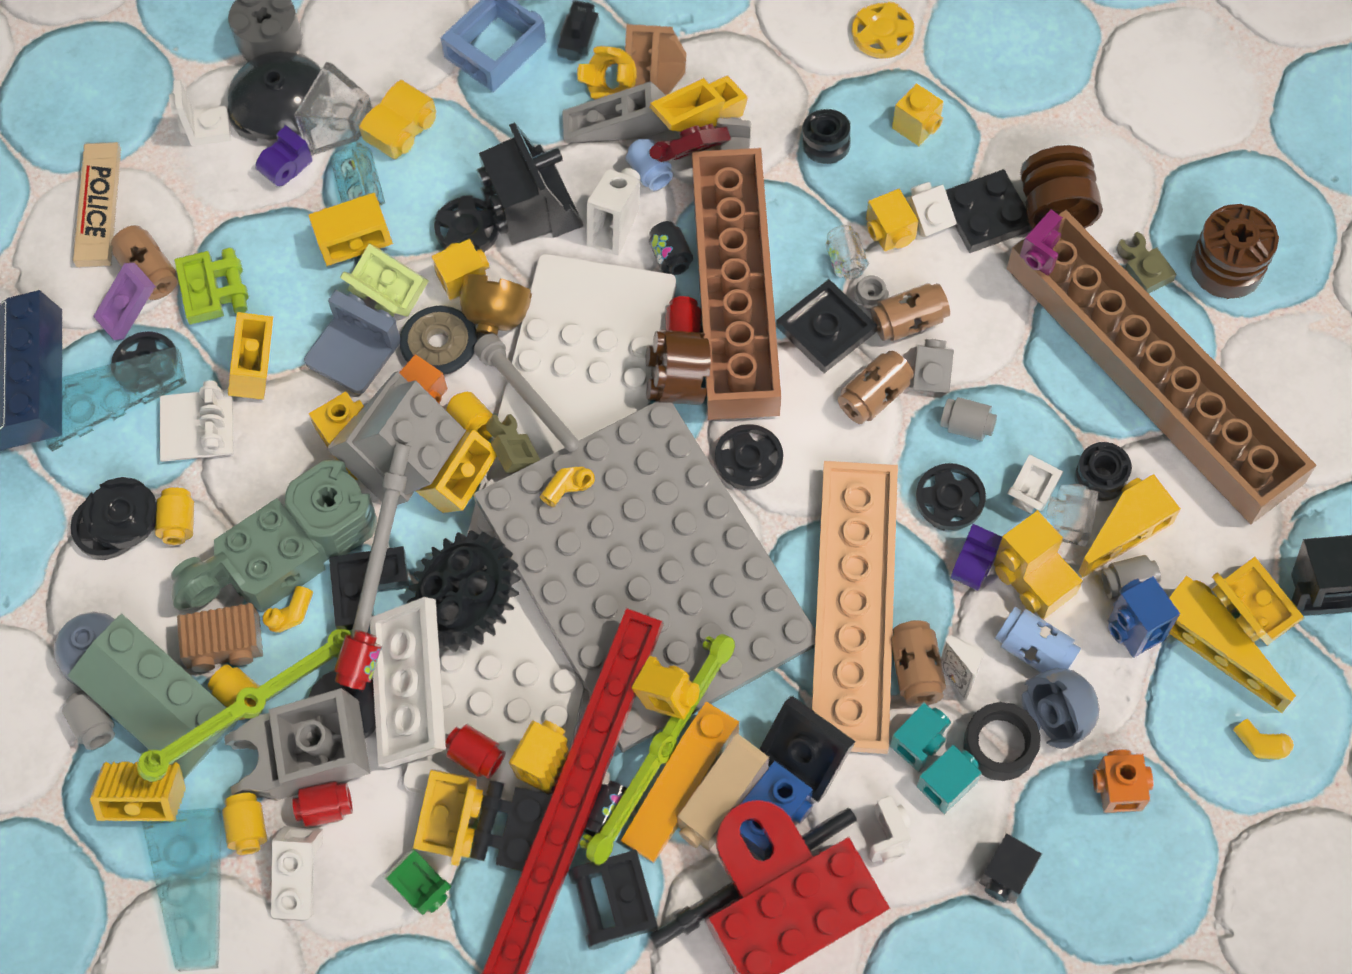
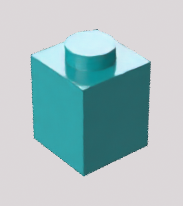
[917,745,982,815]

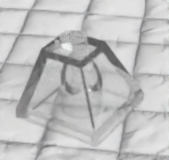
[295,61,372,156]

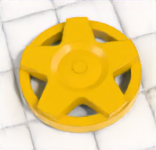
[852,1,915,58]

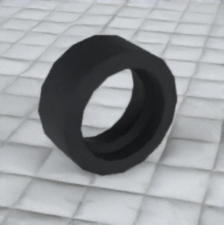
[963,702,1041,781]

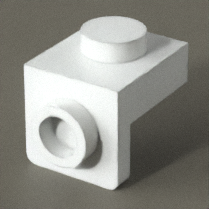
[905,182,957,237]
[1007,454,1063,514]
[869,795,911,864]

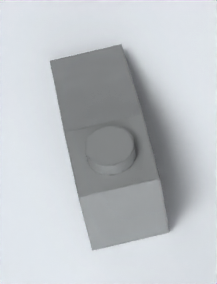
[563,81,670,143]

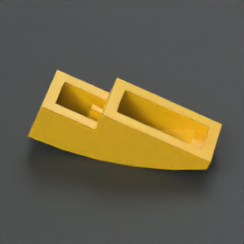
[649,75,748,131]

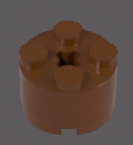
[645,330,711,405]

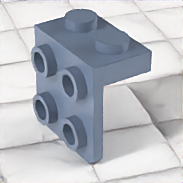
[304,290,401,394]

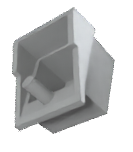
[327,371,466,505]

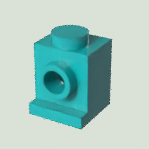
[890,703,951,772]

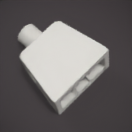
[587,168,641,256]

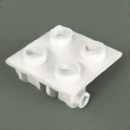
[160,380,234,462]

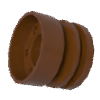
[1020,145,1103,229]
[1190,204,1279,299]

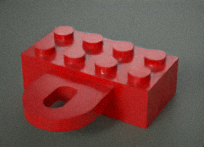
[704,801,891,974]

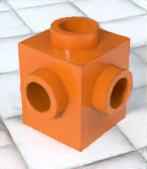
[1093,749,1153,813]

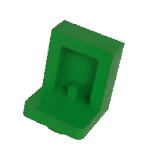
[383,848,451,915]

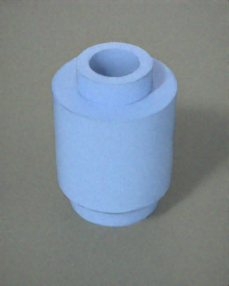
[626,139,673,190]

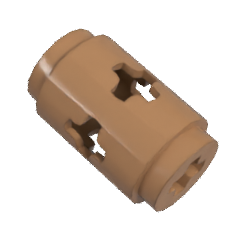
[111,225,178,300]
[871,283,950,341]
[837,351,914,424]
[891,620,946,707]

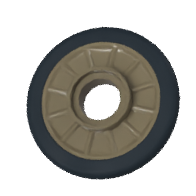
[400,306,477,375]

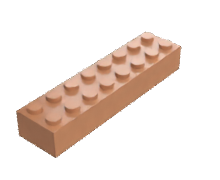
[692,148,781,420]

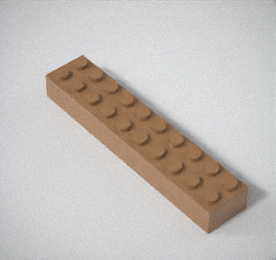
[1007,210,1317,525]

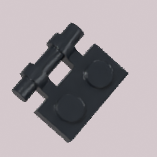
[469,780,552,871]

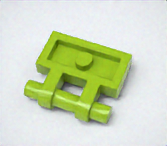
[174,248,249,325]

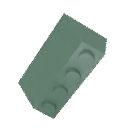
[67,613,238,779]

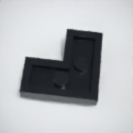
[329,546,409,630]

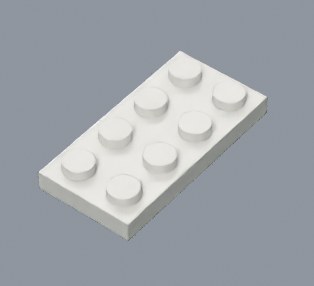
[370,597,446,768]

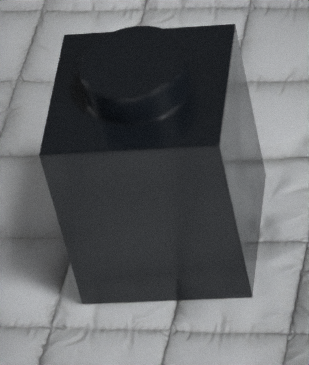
[979,833,1042,903]

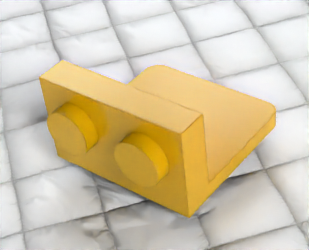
[1211,557,1305,646]
[413,769,483,866]

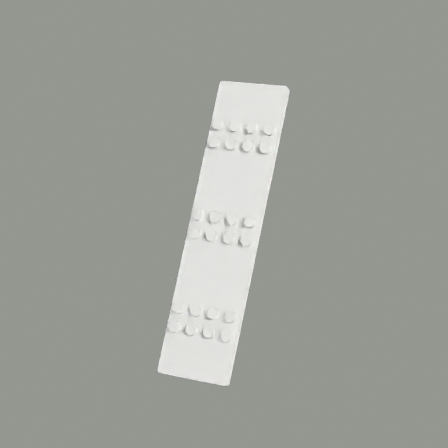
[404,254,676,801]

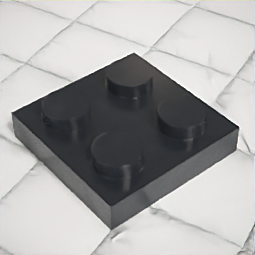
[945,169,1033,253]
[776,279,878,374]
[759,695,856,802]

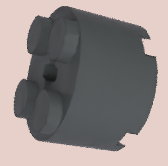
[228,0,302,62]

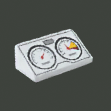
[941,635,985,699]

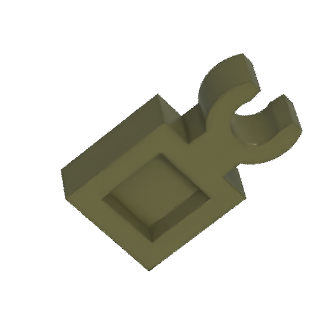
[1117,232,1176,294]
[486,414,540,473]

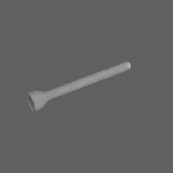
[474,333,579,452]

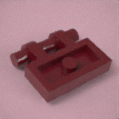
[649,124,731,162]

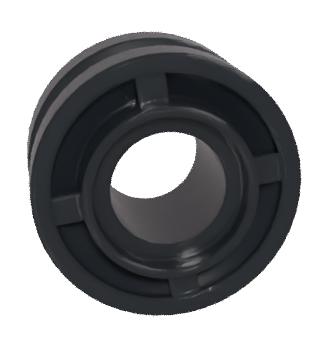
[802,109,851,164]
[1075,442,1132,501]

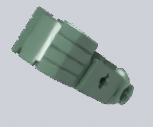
[171,460,377,612]

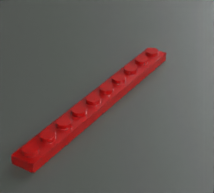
[482,608,664,974]

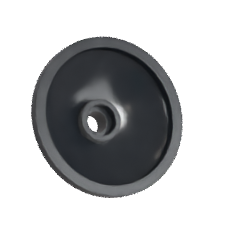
[228,52,330,139]

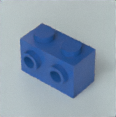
[1108,576,1180,658]
[740,761,814,861]

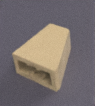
[677,733,769,851]

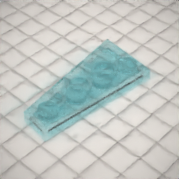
[46,347,187,452]
[141,808,222,972]

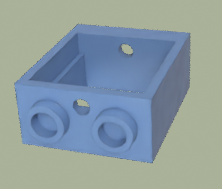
[440,0,546,92]

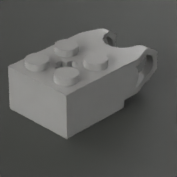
[224,688,370,800]

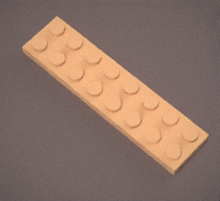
[812,461,898,754]

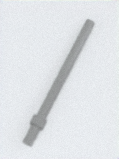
[351,443,411,636]

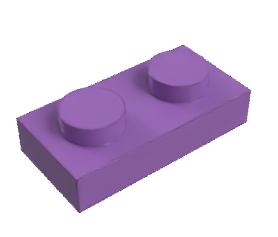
[93,263,156,340]

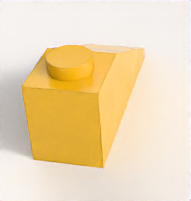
[1078,474,1181,578]

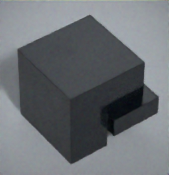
[1291,535,1352,616]

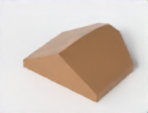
[625,24,687,95]

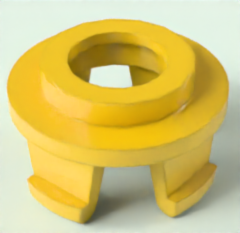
[577,46,637,100]

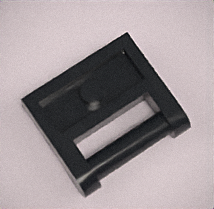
[568,849,658,950]

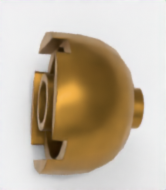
[460,274,532,335]

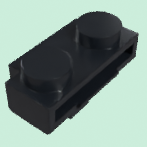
[557,0,599,61]

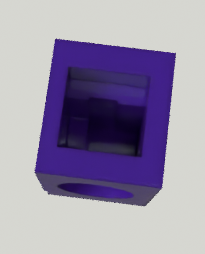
[255,125,313,187]
[950,524,1002,591]

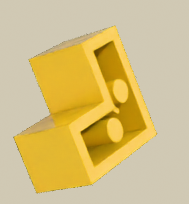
[993,510,1083,620]

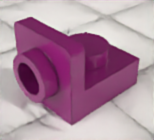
[1020,210,1063,276]

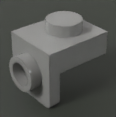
[913,339,954,393]

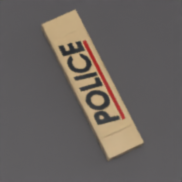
[73,142,121,267]

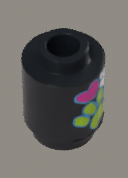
[649,221,693,275]
[583,781,627,837]

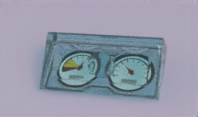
[330,140,385,206]

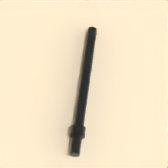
[649,808,857,949]

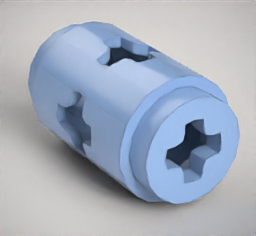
[995,607,1081,673]

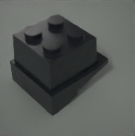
[476,122,583,245]

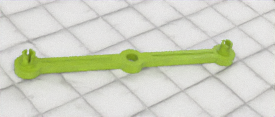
[137,629,351,781]
[580,634,735,865]

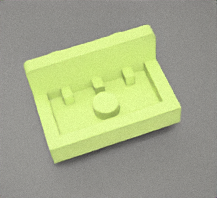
[340,244,429,317]

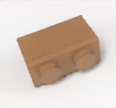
[177,603,263,672]

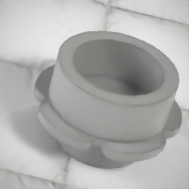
[854,275,889,309]

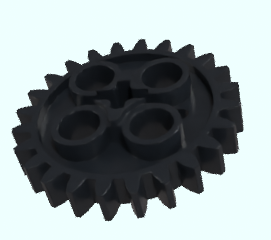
[407,530,521,652]

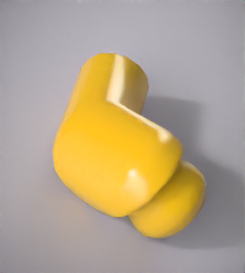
[540,467,595,507]
[263,586,313,633]
[1233,718,1294,760]

